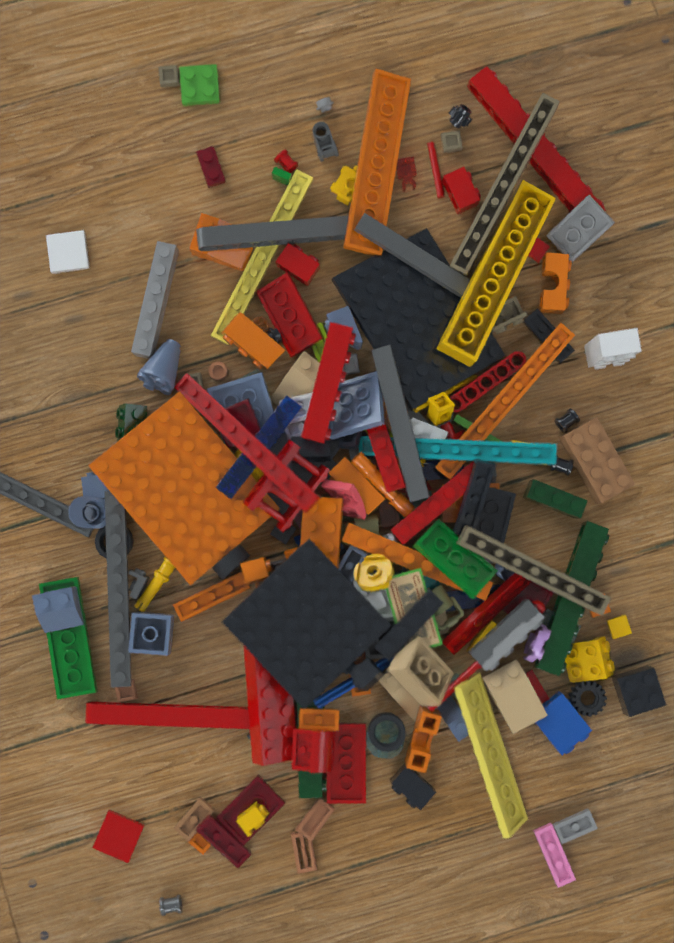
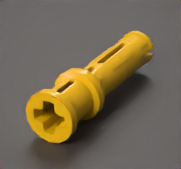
[134,556,175,612]

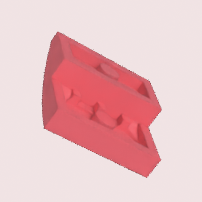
[321,480,366,520]

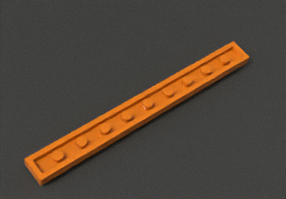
[435,323,575,480]

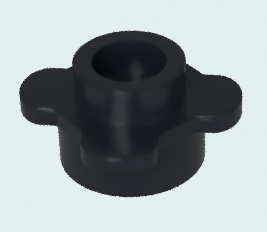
[266,327,282,344]

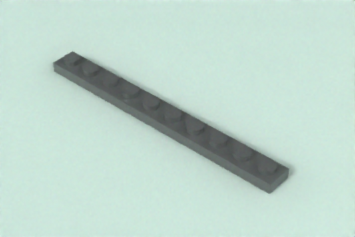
[104,491,132,687]

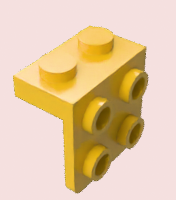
[565,636,615,683]

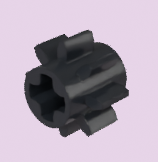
[449,104,473,129]

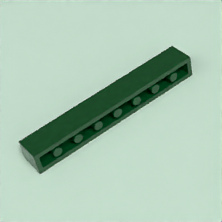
[534,521,610,677]

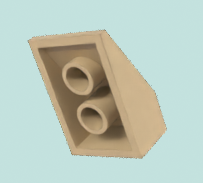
[271,351,320,408]
[483,659,548,735]
[379,669,427,721]

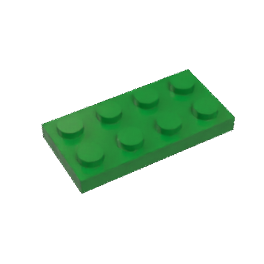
[413,519,498,599]

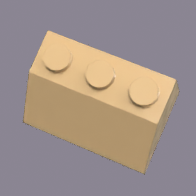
[388,637,454,706]

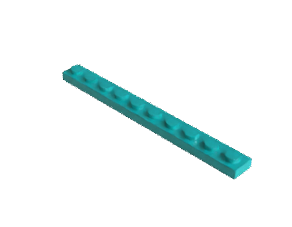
[359,436,557,465]

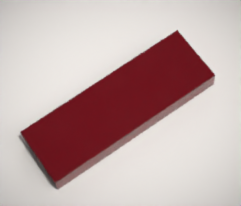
[196,814,252,868]

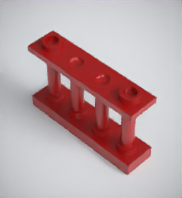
[243,440,330,533]

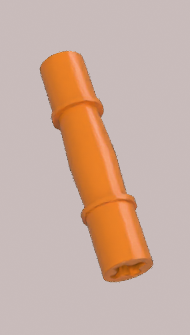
[350,452,415,517]

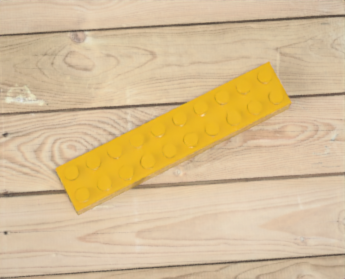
[436,180,556,367]

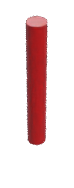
[427,142,445,198]

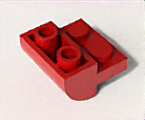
[291,728,335,773]

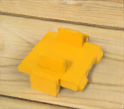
[330,165,357,205]

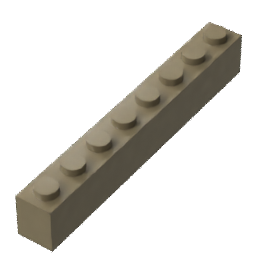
[456,526,611,616]

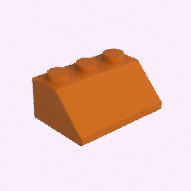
[221,312,285,370]

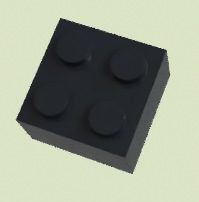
[611,665,667,717]

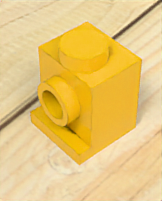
[426,392,455,426]
[237,801,269,837]

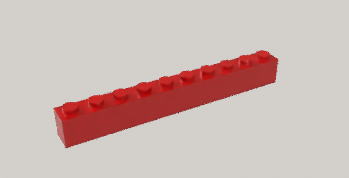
[467,66,606,212]

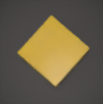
[606,615,632,639]

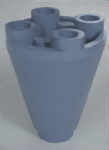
[137,339,181,395]

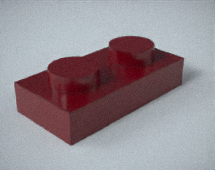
[196,146,226,189]

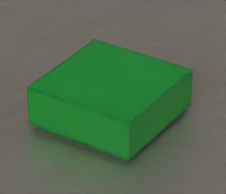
[272,167,292,186]

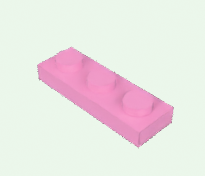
[533,823,576,888]

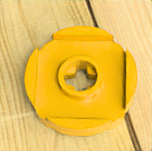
[354,554,394,591]

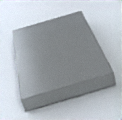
[546,195,615,263]

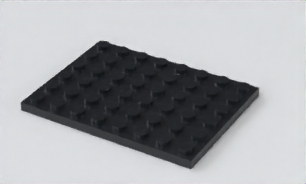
[332,228,506,411]

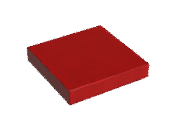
[92,809,145,863]

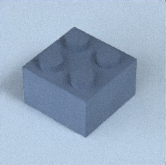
[128,612,174,656]

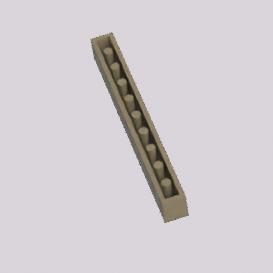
[450,93,560,277]

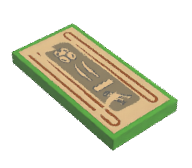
[386,568,443,648]

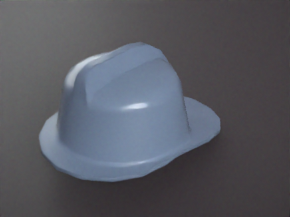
[68,496,106,529]

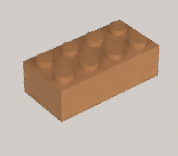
[559,417,635,504]

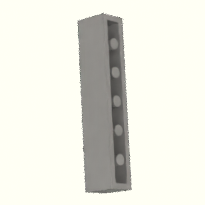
[131,241,179,359]

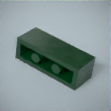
[523,479,588,519]

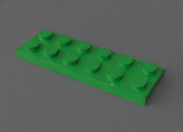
[39,577,97,700]

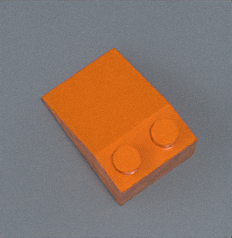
[189,213,254,272]

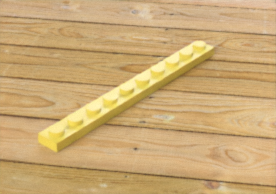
[211,169,313,345]

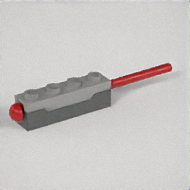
[427,599,545,712]

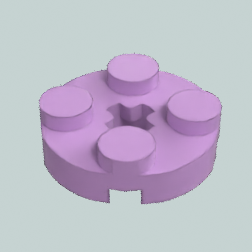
[523,625,551,662]

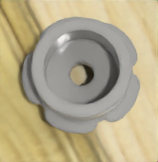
[316,97,334,113]

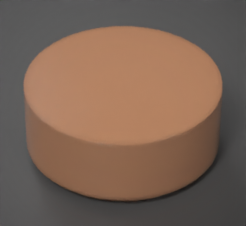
[209,362,228,381]

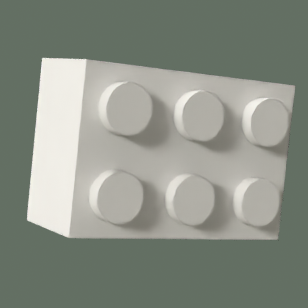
[584,328,641,369]

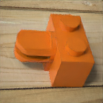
[241,556,273,588]

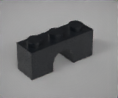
[344,658,385,691]

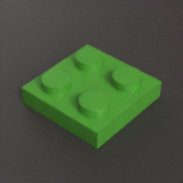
[179,64,220,106]

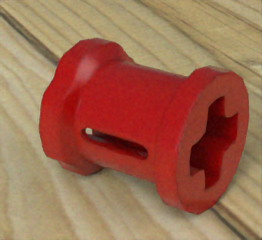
[274,149,299,173]

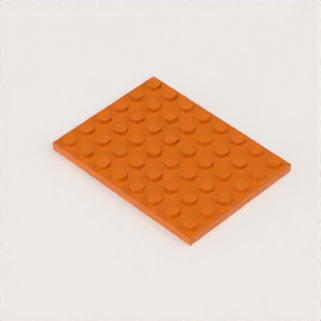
[88,391,280,585]

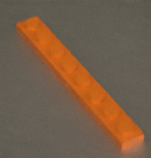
[341,523,493,601]

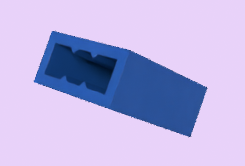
[535,691,592,755]

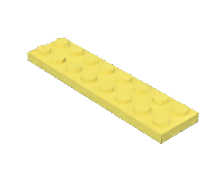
[454,672,528,838]

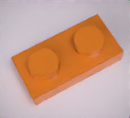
[299,707,339,730]

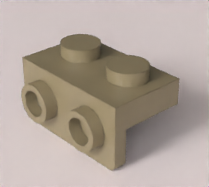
[491,296,527,334]

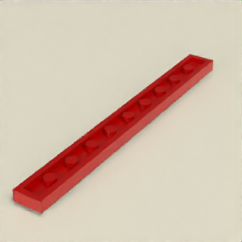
[174,373,321,513]

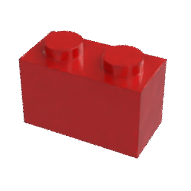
[442,166,481,215]
[276,243,320,287]

